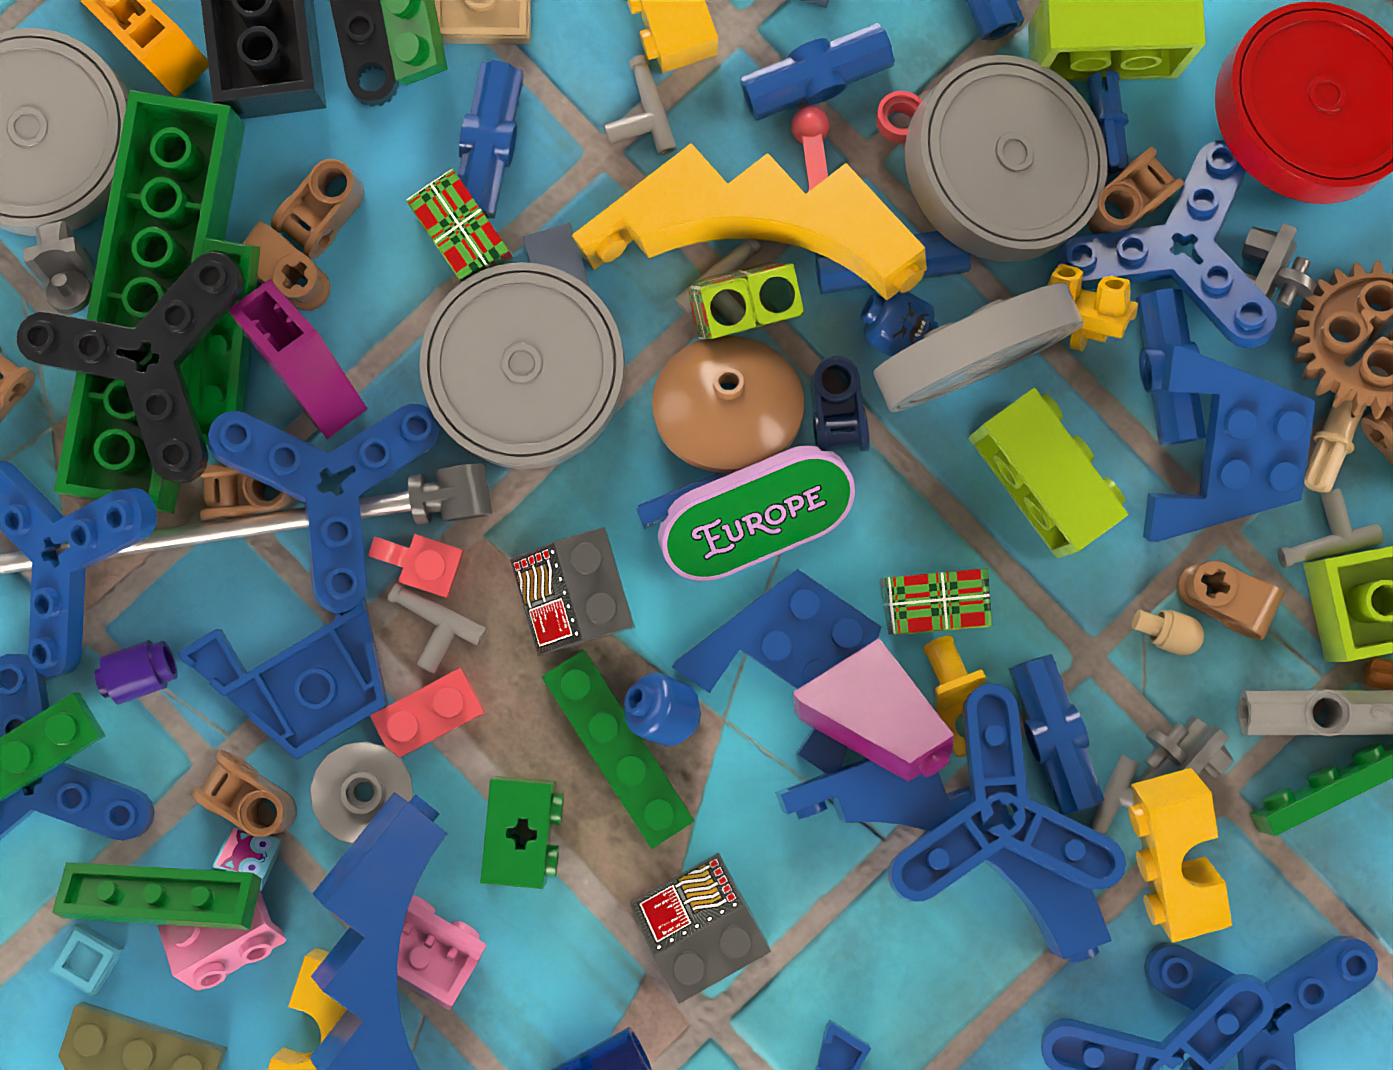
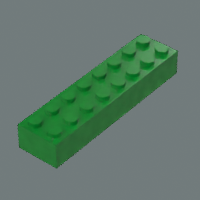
[54,90,245,514]

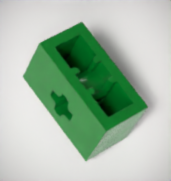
[480,776,564,889]

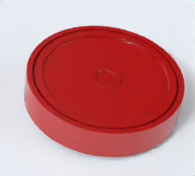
[1215,1,1393,204]

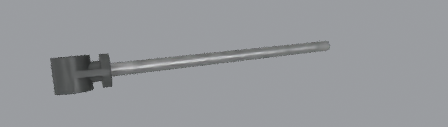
[0,463,492,575]

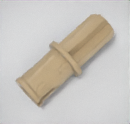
[1304,399,1367,493]

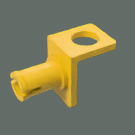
[923,635,986,758]

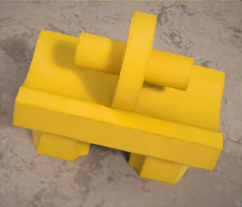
[1047,264,1138,352]

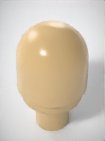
[1132,610,1204,656]

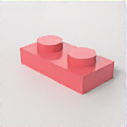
[370,668,486,758]

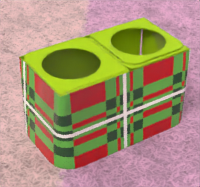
[406,168,514,282]
[689,261,805,340]
[879,568,992,635]

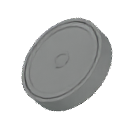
[0,28,129,236]
[905,55,1107,262]
[419,262,625,469]
[873,283,1084,412]

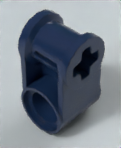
[810,356,870,452]

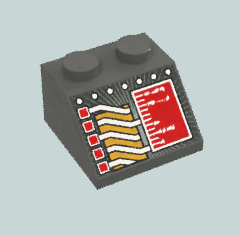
[510,527,635,657]
[630,853,771,1004]

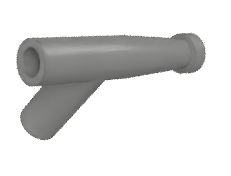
[604,55,677,155]
[675,239,762,325]
[1278,488,1383,568]
[388,582,487,674]
[1089,755,1140,835]

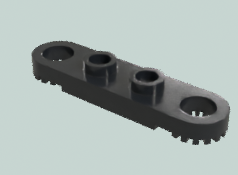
[330,0,399,107]

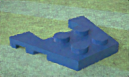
[1143,343,1316,542]
[672,569,881,774]
[177,572,388,760]

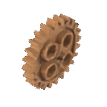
[1290,261,1393,419]

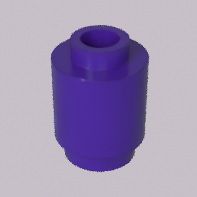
[94,640,178,705]

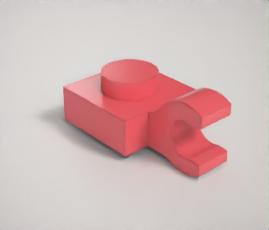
[368,534,464,598]

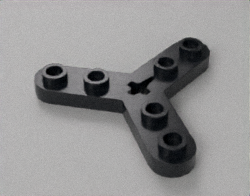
[17,252,245,483]

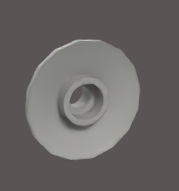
[310,741,413,844]

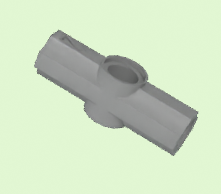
[1237,689,1393,736]

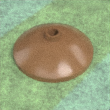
[652,336,804,474]

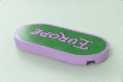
[658,445,855,581]

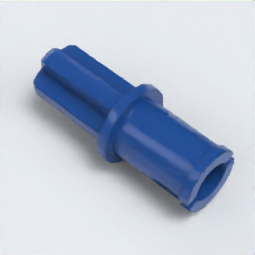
[1087,71,1129,174]

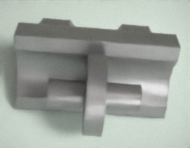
[23,221,96,314]
[1242,223,1316,308]
[1135,716,1234,783]

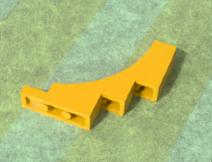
[572,143,927,300]

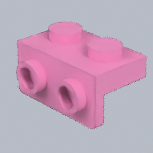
[157,890,286,991]
[397,895,486,1011]

